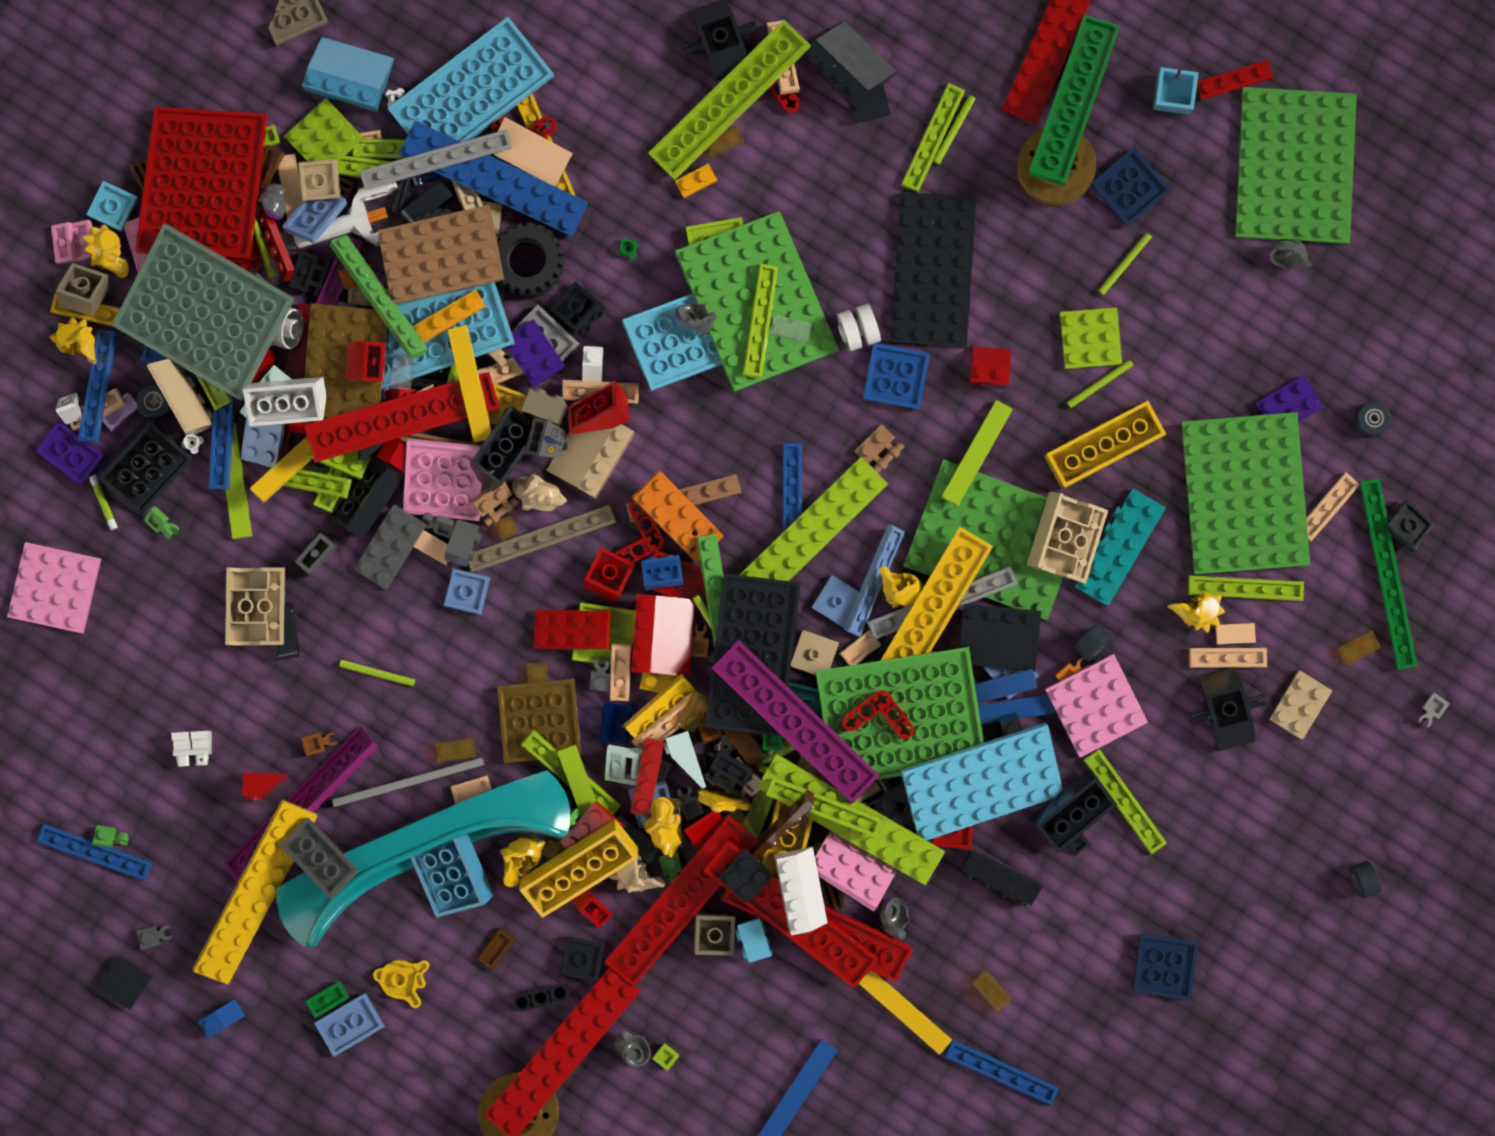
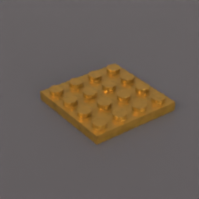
[497,679,582,763]

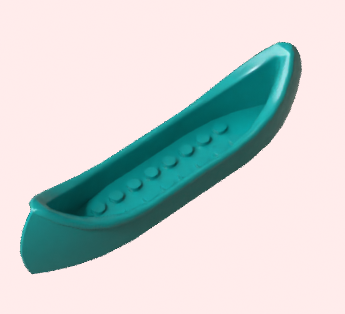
[277,770,571,948]

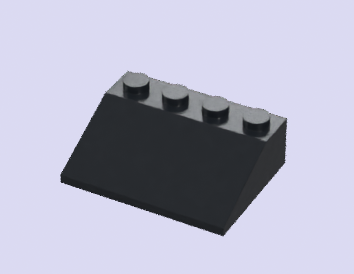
[803,21,897,111]
[95,417,193,515]
[960,603,1041,672]

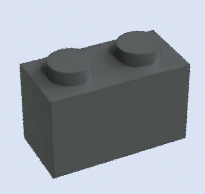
[445,519,482,567]
[295,533,338,576]

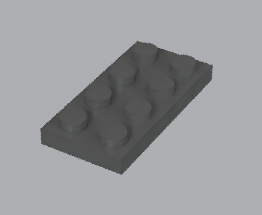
[354,505,427,590]
[280,817,359,899]

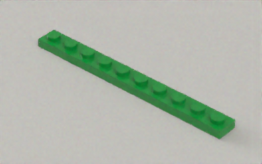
[1359,478,1417,670]

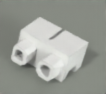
[171,731,212,767]

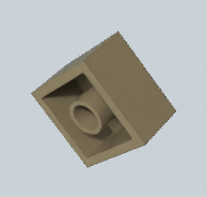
[56,263,109,317]
[521,388,568,428]
[693,913,735,956]

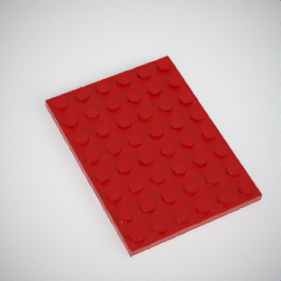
[135,107,268,261]

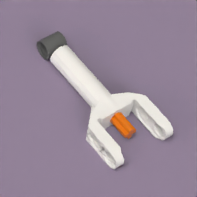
[280,182,398,254]

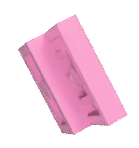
[51,220,93,264]

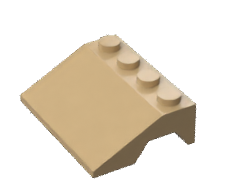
[147,359,213,436]
[546,424,634,499]
[1027,492,1108,584]
[225,568,285,646]

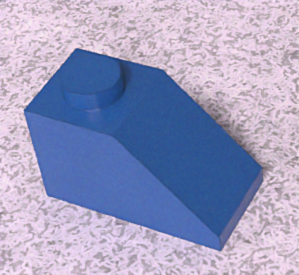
[198,999,246,1039]

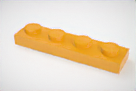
[412,290,486,343]

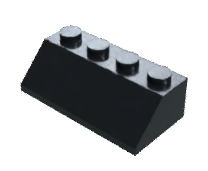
[469,405,532,492]
[328,455,405,540]
[1029,770,1118,853]
[961,849,1044,906]

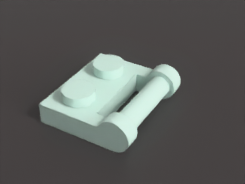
[605,745,642,785]

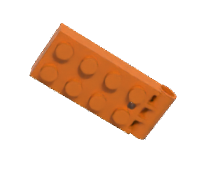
[631,470,724,563]

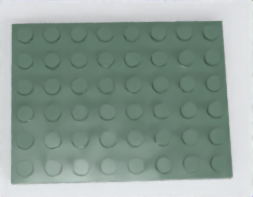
[112,224,295,400]

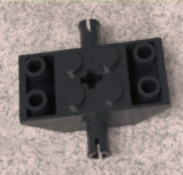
[683,0,758,82]
[1189,667,1267,752]
[867,778,916,834]

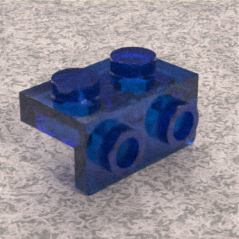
[599,702,634,744]

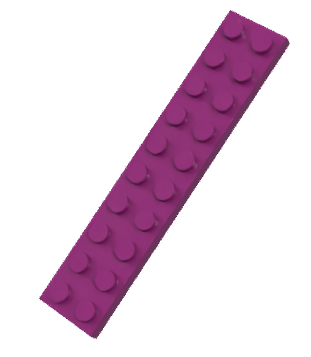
[712,640,879,804]
[224,726,378,883]

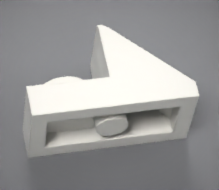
[56,392,82,424]

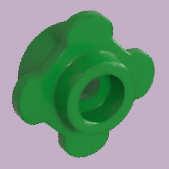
[618,238,639,259]

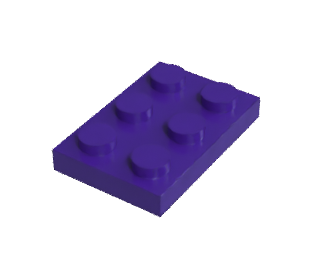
[507,319,566,388]
[1254,375,1324,423]
[36,421,106,486]

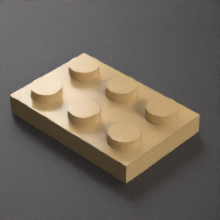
[1269,670,1332,740]

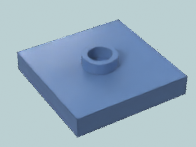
[444,569,490,615]
[812,575,859,628]

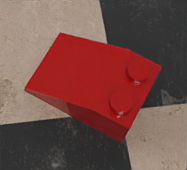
[568,380,630,434]

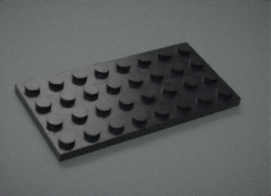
[891,192,976,348]
[705,573,801,737]

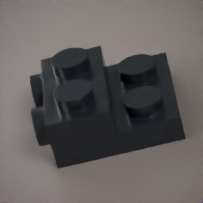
[550,281,605,336]

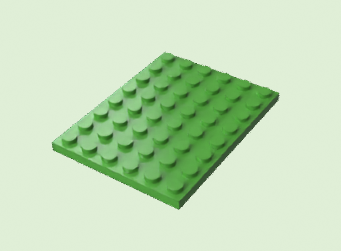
[1235,87,1357,244]
[675,211,839,392]
[1181,412,1310,574]
[903,459,1063,621]
[815,647,984,780]

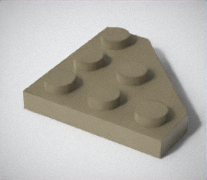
[268,0,329,47]

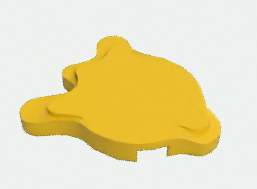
[697,788,751,812]
[373,960,430,1009]

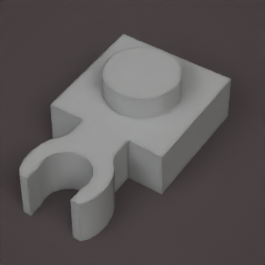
[1417,692,1450,727]

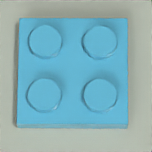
[86,181,139,232]

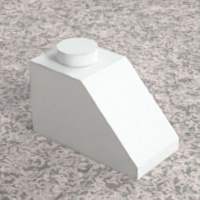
[582,346,604,382]

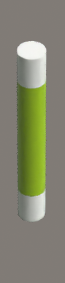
[89,475,118,530]

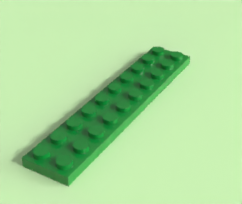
[1028,14,1120,187]

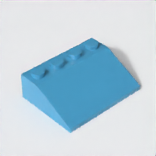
[302,37,394,112]
[411,834,494,918]

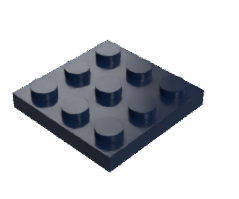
[1091,147,1171,227]
[1132,934,1199,1000]

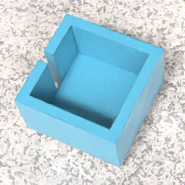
[1153,67,1198,115]
[735,917,773,963]

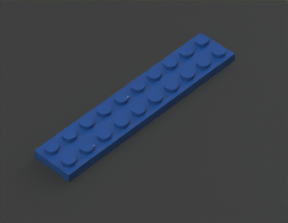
[399,120,588,237]

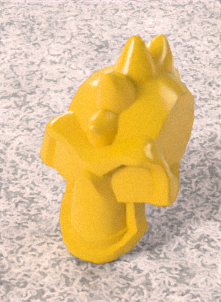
[83,225,129,278]
[50,317,97,364]
[879,566,924,608]
[1167,592,1225,633]
[644,797,682,858]
[500,834,545,887]

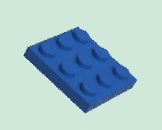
[863,343,930,410]

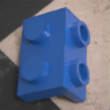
[641,555,683,590]

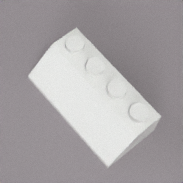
[243,377,326,426]
[774,847,827,935]

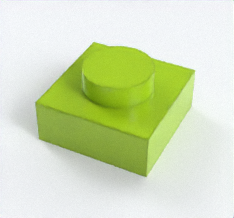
[652,1043,680,1071]

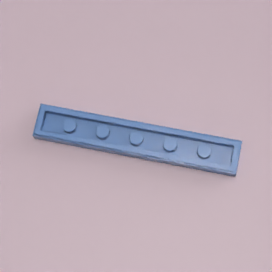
[844,524,904,637]

